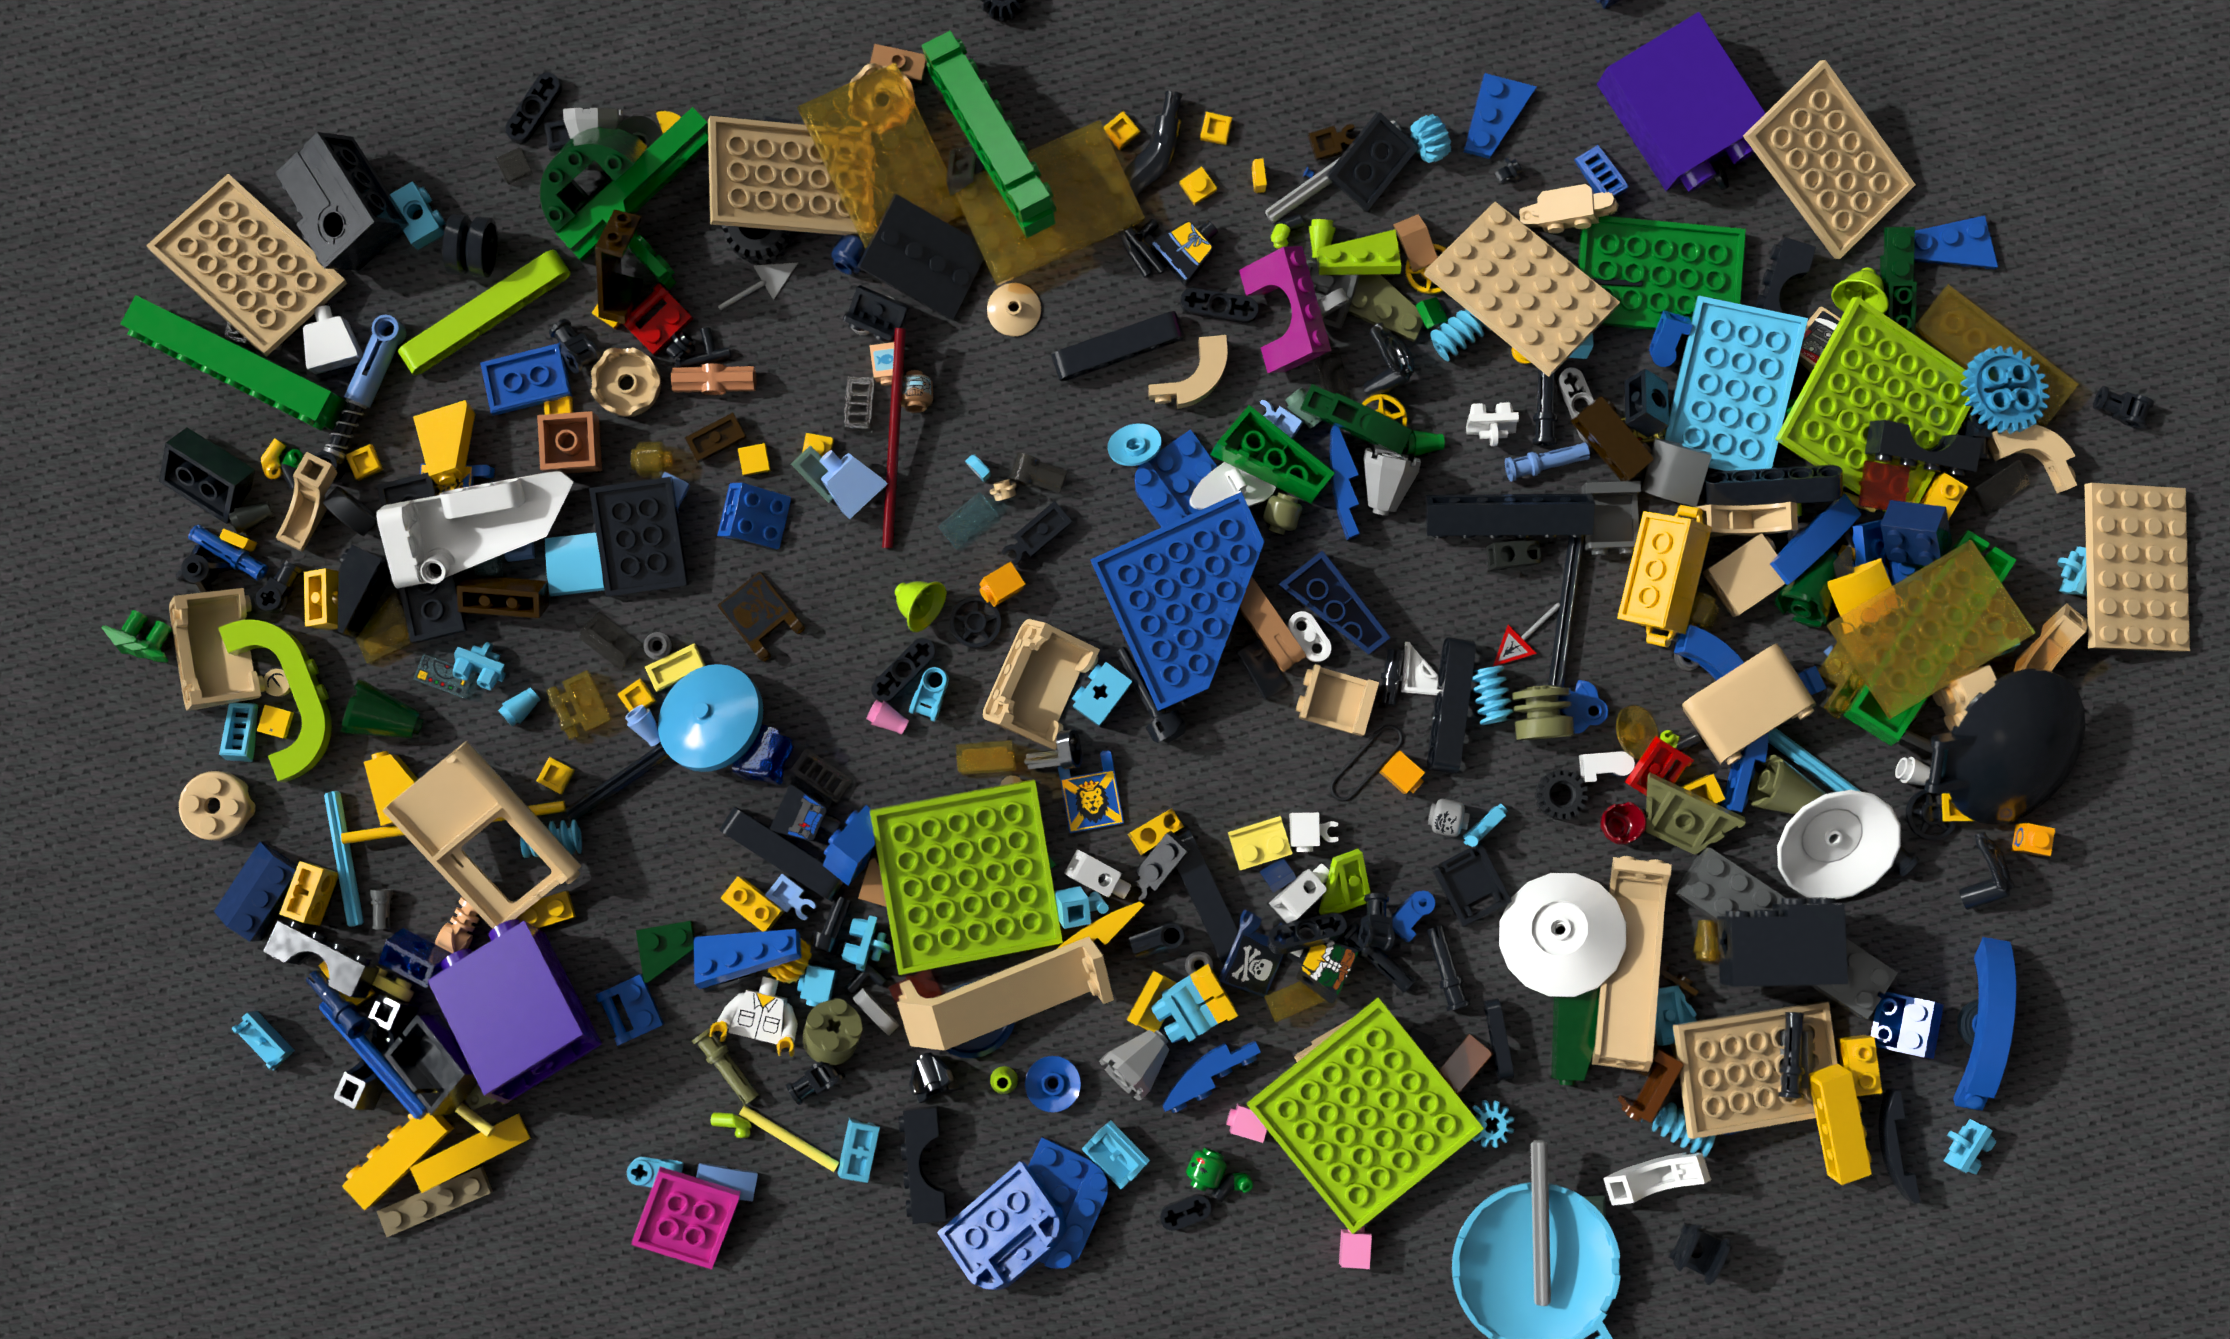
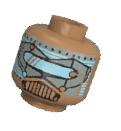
[901,370,933,413]

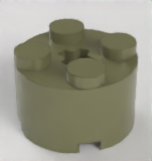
[803,999,862,1065]

